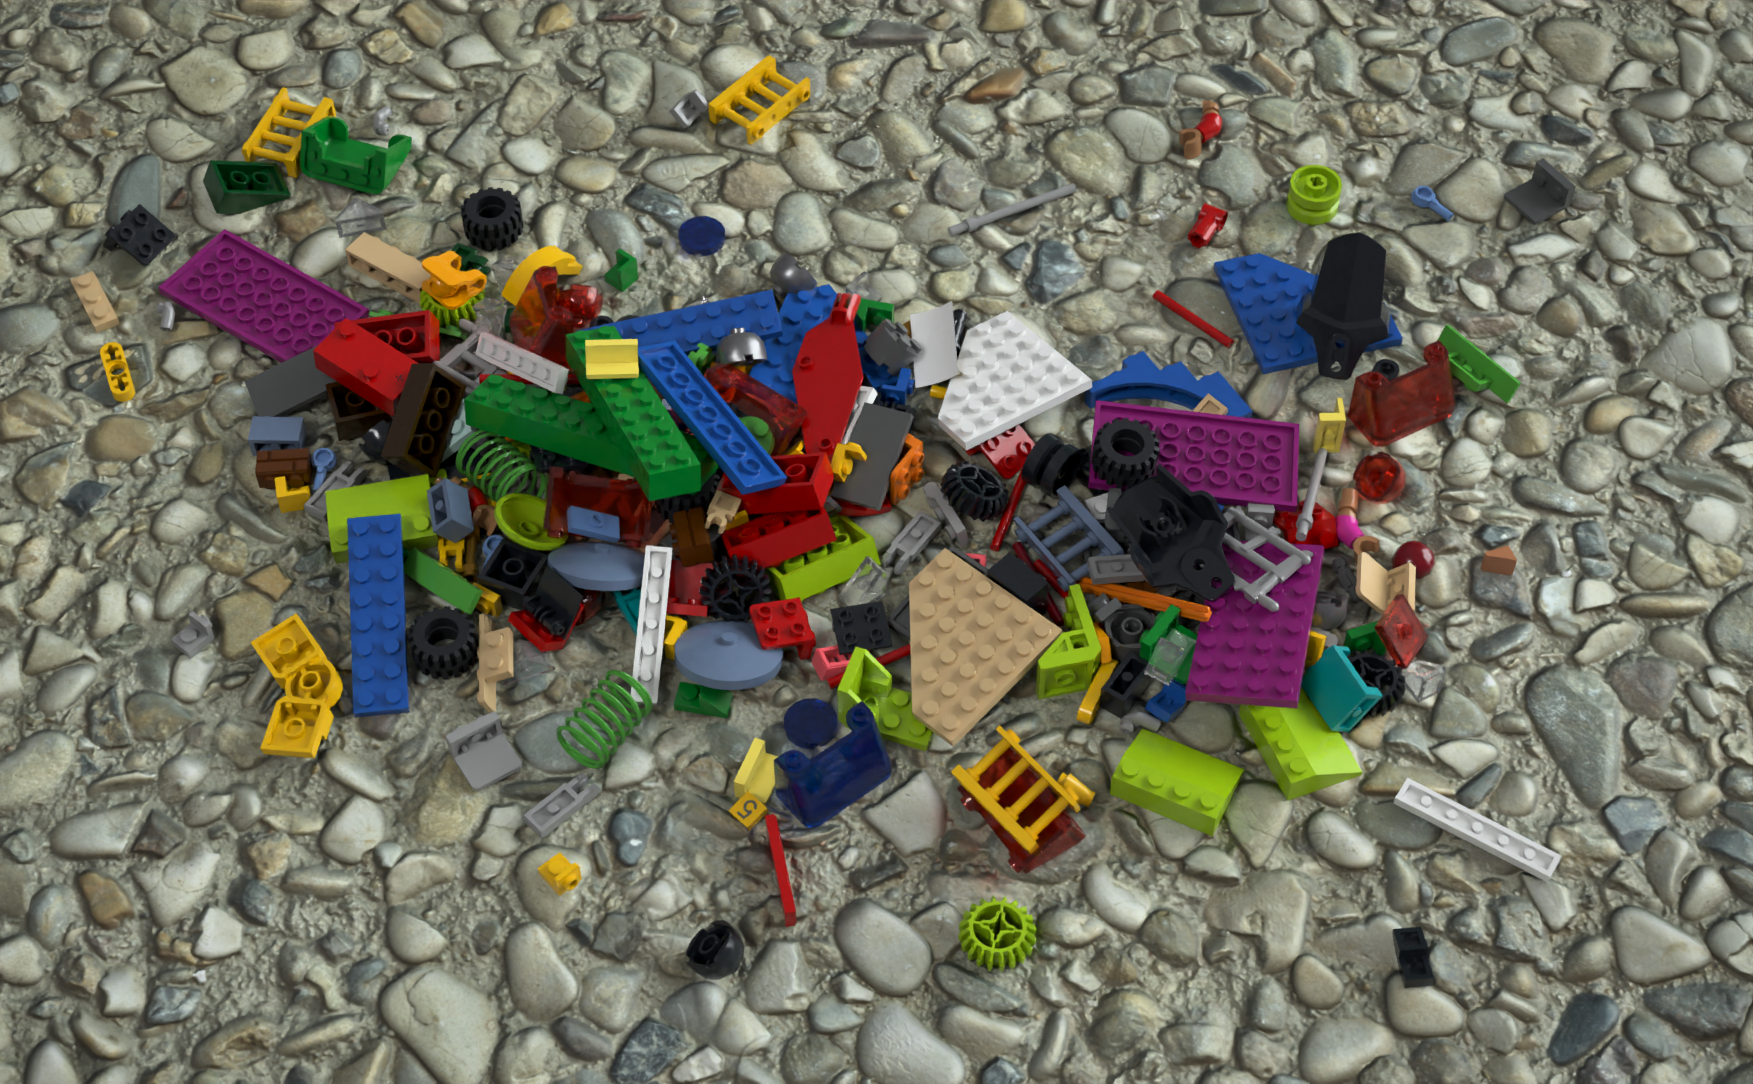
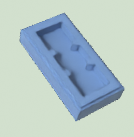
[567,506,620,543]

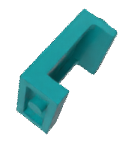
[1301,645,1383,732]

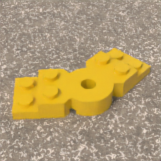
[250,613,343,758]

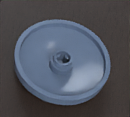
[547,542,645,591]
[674,620,783,690]

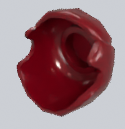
[1391,541,1435,579]

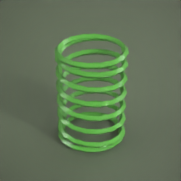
[456,430,546,503]
[556,670,653,769]

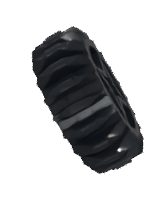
[940,461,1009,522]
[699,554,771,622]
[1347,649,1406,719]

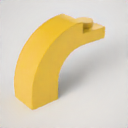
[501,245,583,308]

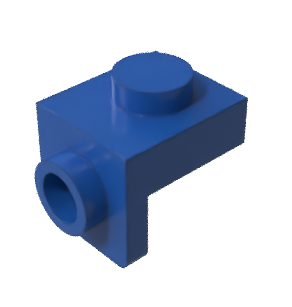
[880,368,915,406]
[1145,677,1187,723]

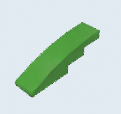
[404,547,483,614]

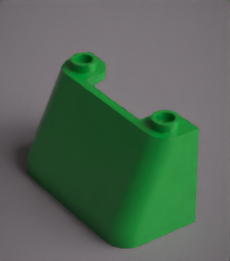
[300,116,412,194]

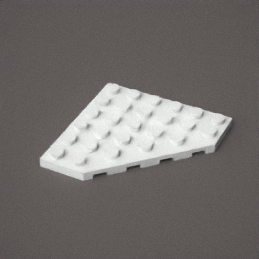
[938,311,1092,451]

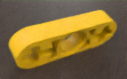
[100,342,135,402]
[1076,659,1119,725]

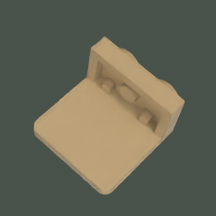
[1355,552,1416,618]

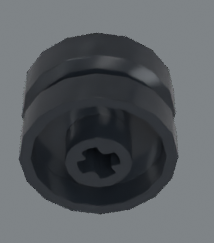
[1021,433,1083,499]

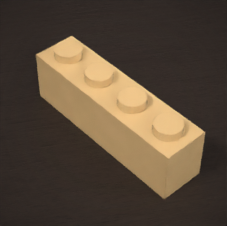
[345,232,430,304]

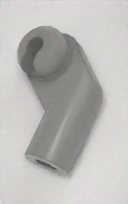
[373,106,392,136]
[156,301,175,332]
[1119,711,1161,735]

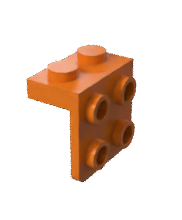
[890,433,924,506]

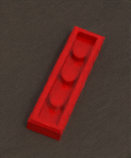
[765,814,797,927]

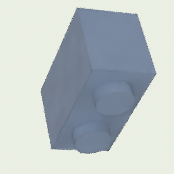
[248,416,307,456]
[427,478,474,543]

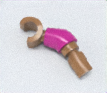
[1335,488,1380,566]

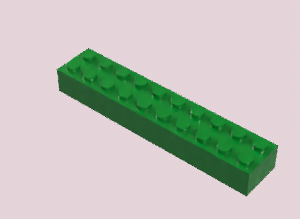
[566,326,701,501]
[464,374,718,495]

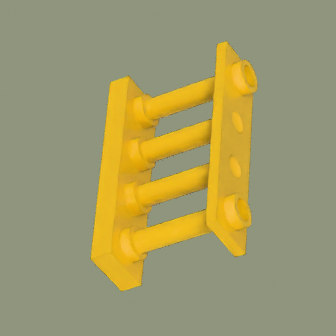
[708,55,811,145]
[242,87,336,178]
[951,725,1081,856]

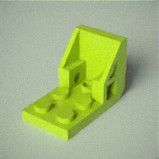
[1036,584,1101,700]
[837,647,934,751]

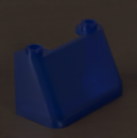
[774,701,891,828]

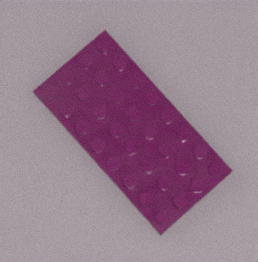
[158,229,369,363]
[1088,400,1299,512]
[1185,541,1324,708]

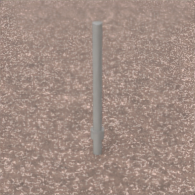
[948,183,1077,236]
[1296,448,1327,541]

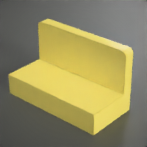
[585,339,639,379]
[1313,398,1346,453]
[734,738,786,805]

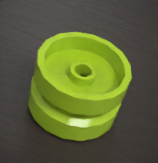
[1286,165,1342,225]

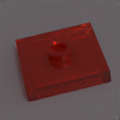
[1374,594,1428,670]

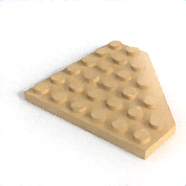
[909,548,1063,747]

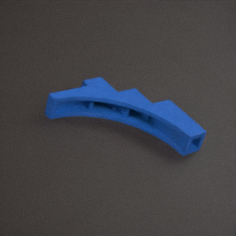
[1085,351,1253,418]

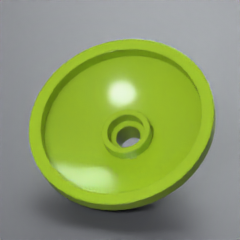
[494,493,570,551]

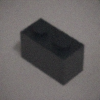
[1099,652,1153,719]

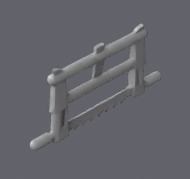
[433,319,576,395]
[1200,505,1313,612]

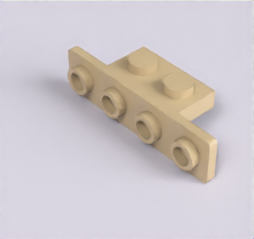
[477,613,514,713]

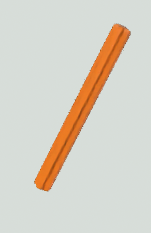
[1076,576,1212,622]

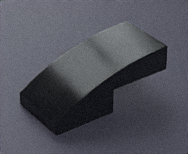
[1392,927,1434,988]

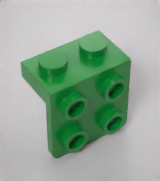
[1139,604,1198,684]

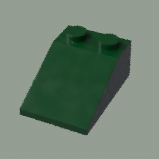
[203,160,291,214]

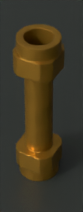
[462,525,480,583]

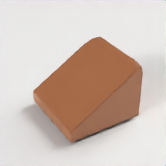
[1480,546,1517,575]

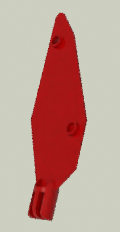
[792,293,864,464]

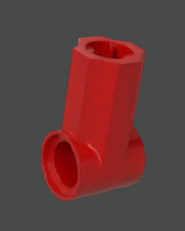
[1188,203,1228,248]

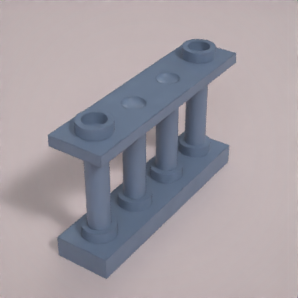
[1014,485,1124,592]

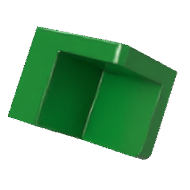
[604,248,639,292]

